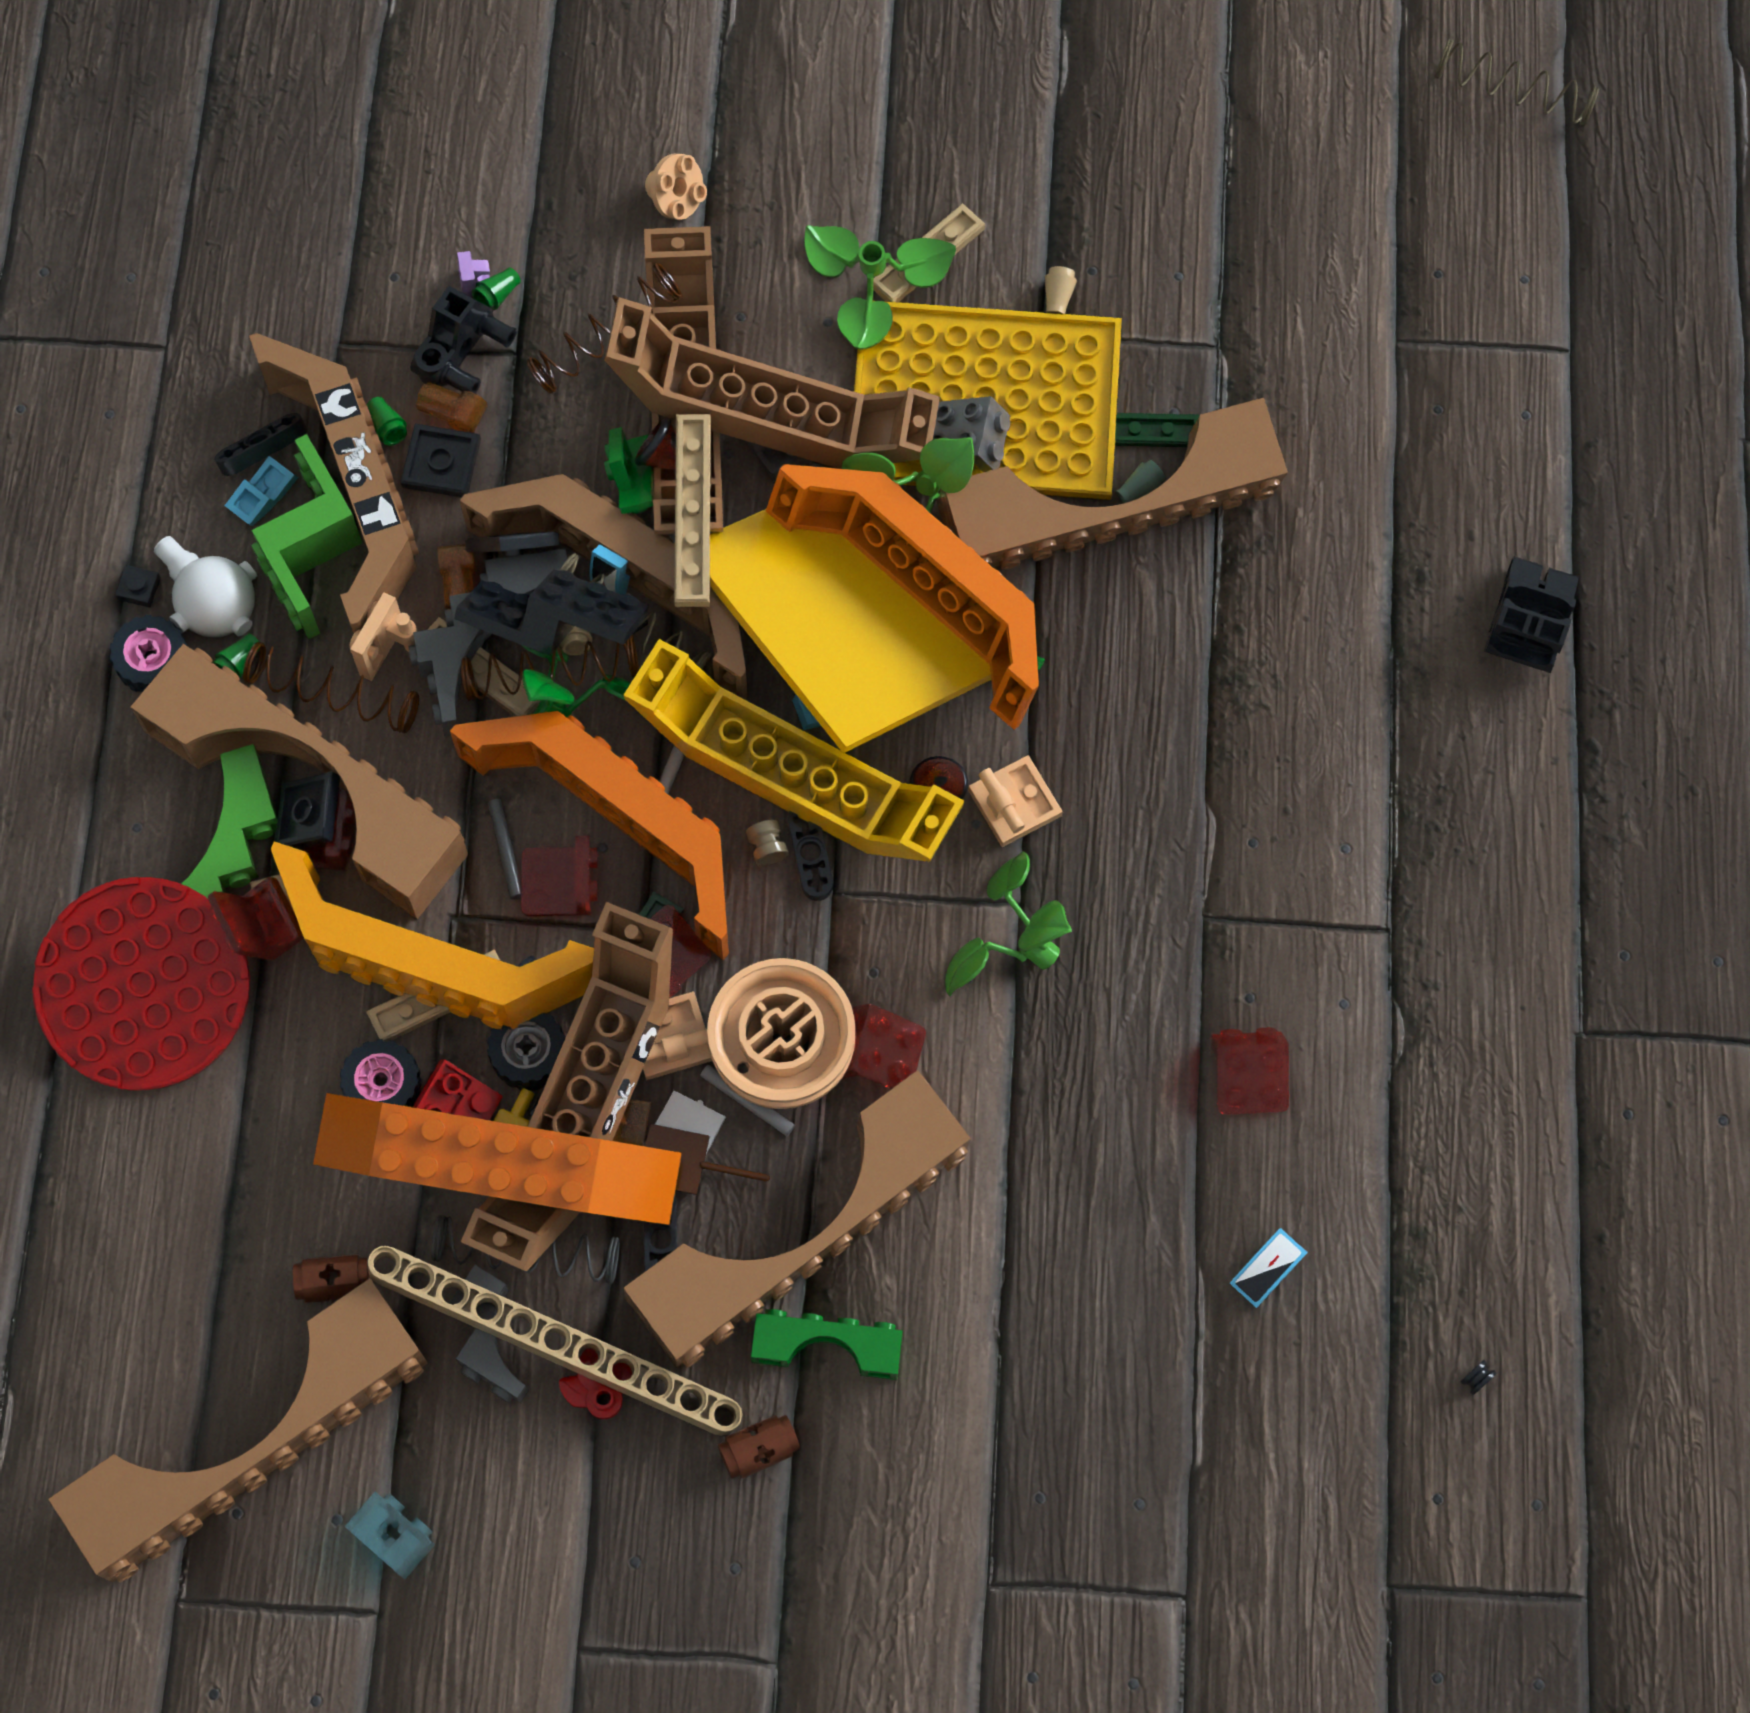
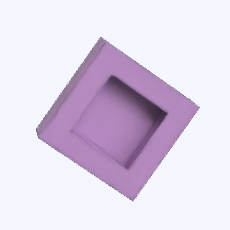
[457,251,490,297]

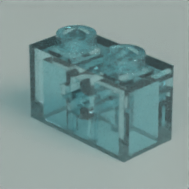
[345,1491,435,1579]

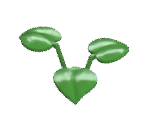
[804,225,956,350]
[842,437,974,513]
[945,851,1072,997]

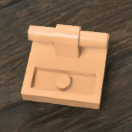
[350,592,417,681]
[968,755,1063,847]
[643,991,712,1081]

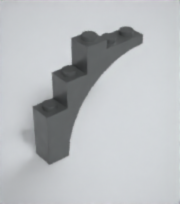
[408,548,567,737]

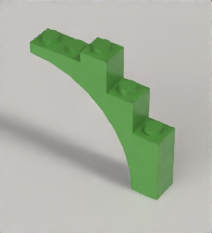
[181,744,278,926]

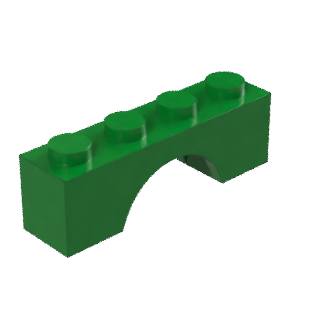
[751,1309,903,1380]

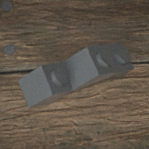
[450,1265,529,1404]

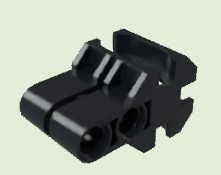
[1484,556,1579,673]

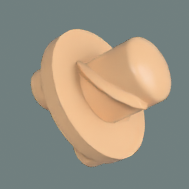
[645,153,707,220]

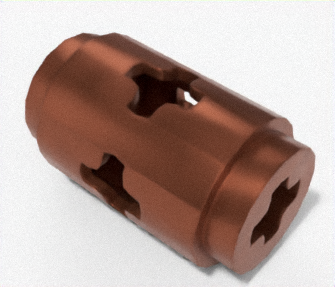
[293,1254,370,1303]
[717,1415,800,1479]

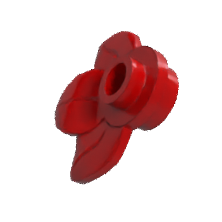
[559,1348,632,1419]

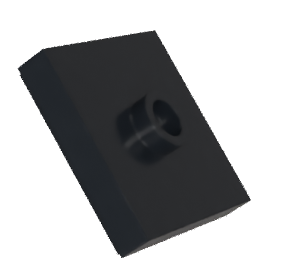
[400,423,481,498]
[465,531,560,556]
[275,771,340,849]

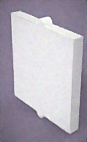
[644,1091,726,1154]

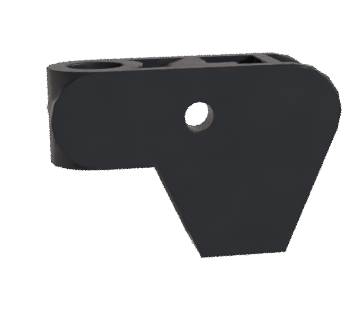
[410,286,517,398]

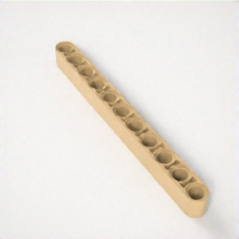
[368,1246,742,1436]

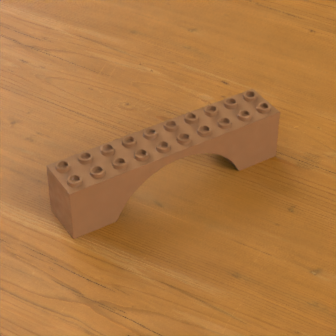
[937,398,1288,570]
[131,644,468,920]
[623,1070,971,1368]
[49,1278,428,1583]

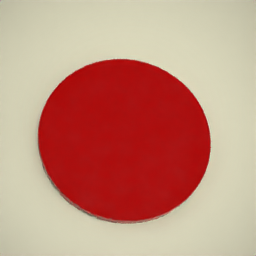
[32,877,250,1091]

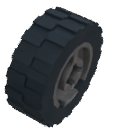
[487,1013,565,1090]

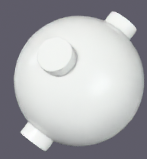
[154,536,257,638]

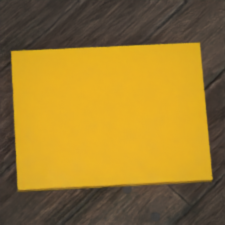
[854,301,1122,500]
[710,509,991,754]

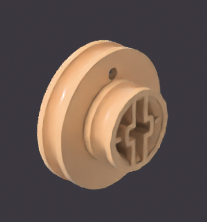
[707,958,855,1109]

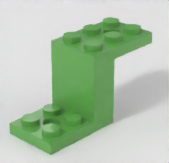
[251,434,362,640]

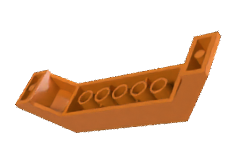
[766,464,1039,730]
[450,711,729,960]
[313,1093,682,1225]

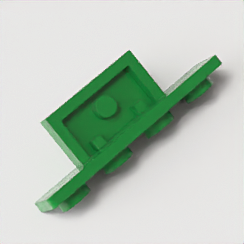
[604,427,654,514]

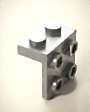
[933,396,1010,472]

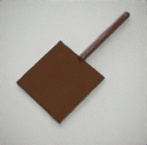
[645,1124,770,1195]

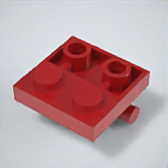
[413,1059,503,1120]

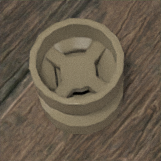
[746,820,789,866]

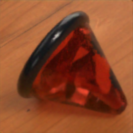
[635,417,676,471]
[910,756,968,799]

